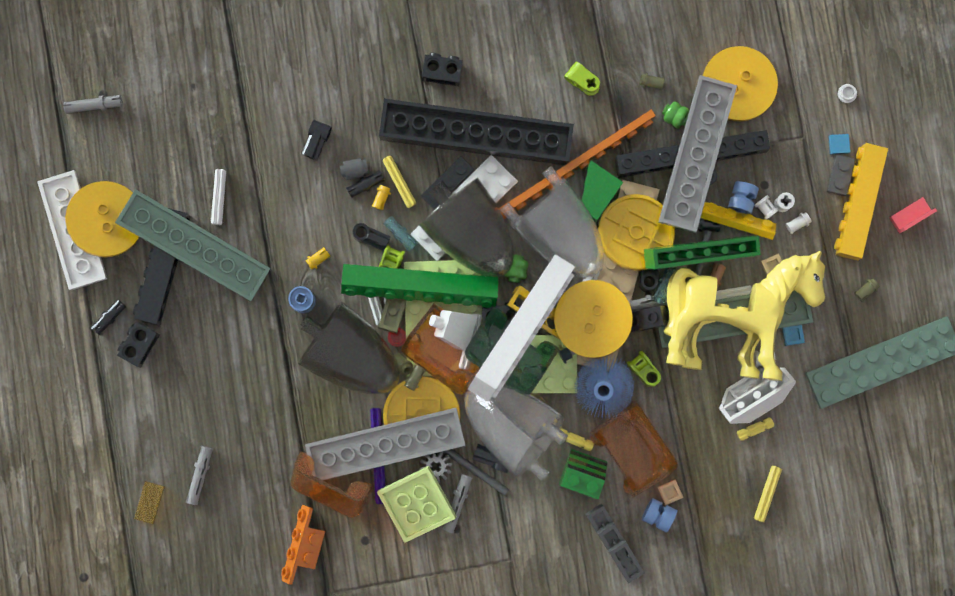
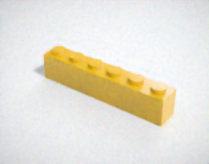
[834,143,888,261]

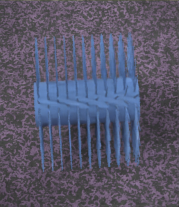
[575,356,634,419]

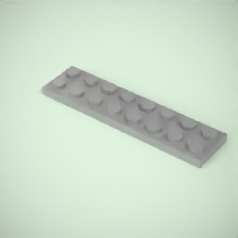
[658,75,737,233]
[305,408,466,482]

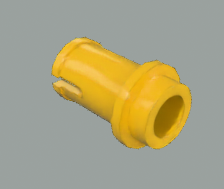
[372,185,391,210]
[306,247,331,270]

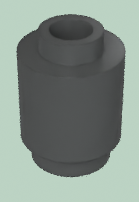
[340,158,368,180]

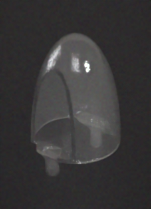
[500,166,604,278]
[464,384,568,481]

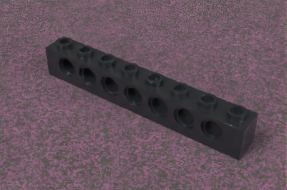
[615,130,770,178]

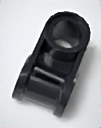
[639,268,661,293]

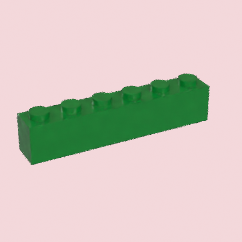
[644,236,761,269]

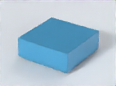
[829,134,850,155]
[782,325,805,346]

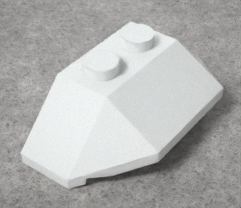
[719,368,796,424]

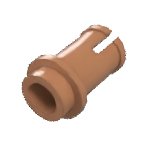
[710,263,726,289]

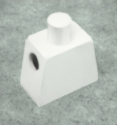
[429,310,478,351]

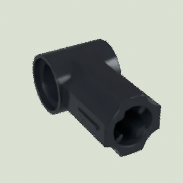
[302,120,332,161]
[352,223,391,252]
[473,444,514,473]

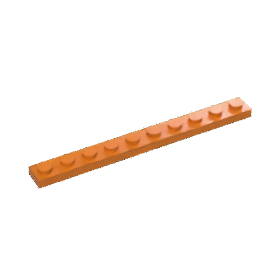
[492,109,656,222]

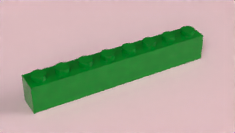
[341,264,498,308]

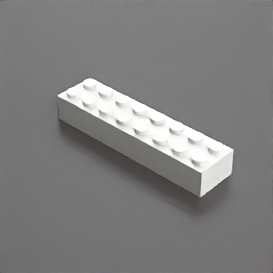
[468,254,575,402]

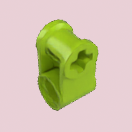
[564,62,600,96]
[379,244,405,269]
[626,351,661,387]

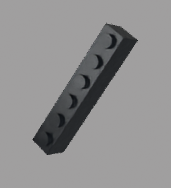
[133,208,190,325]

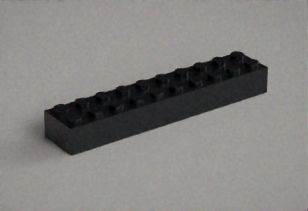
[379,98,574,165]

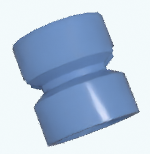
[727,181,759,214]
[288,286,316,314]
[641,498,677,533]

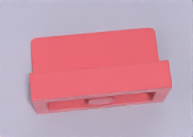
[889,197,937,234]

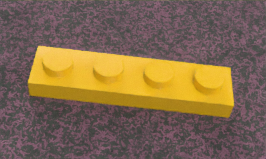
[700,202,776,240]

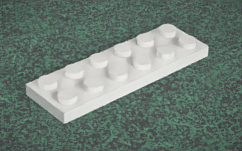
[410,155,518,261]
[37,170,107,290]

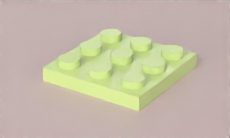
[519,335,577,393]
[377,466,457,543]

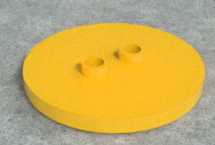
[702,46,778,122]
[65,181,140,257]
[598,194,675,270]
[554,280,633,358]
[383,376,461,425]

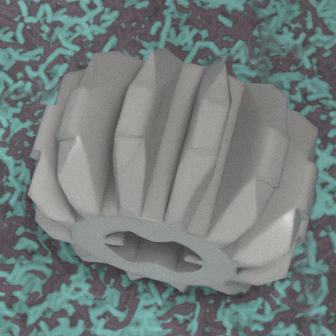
[420,451,452,483]

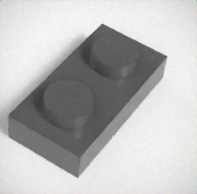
[827,154,855,196]

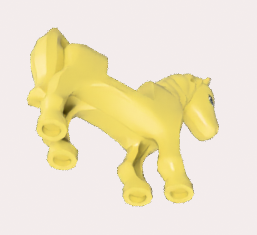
[664,251,825,381]

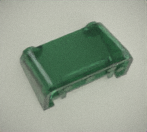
[465,306,560,395]

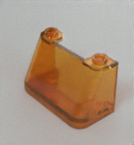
[401,303,494,394]
[589,403,678,498]
[291,451,374,518]

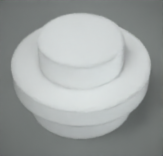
[838,84,857,103]

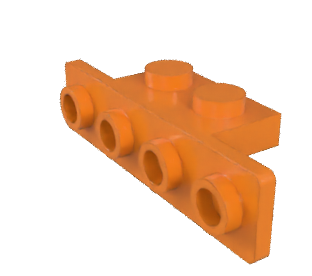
[281,505,325,585]

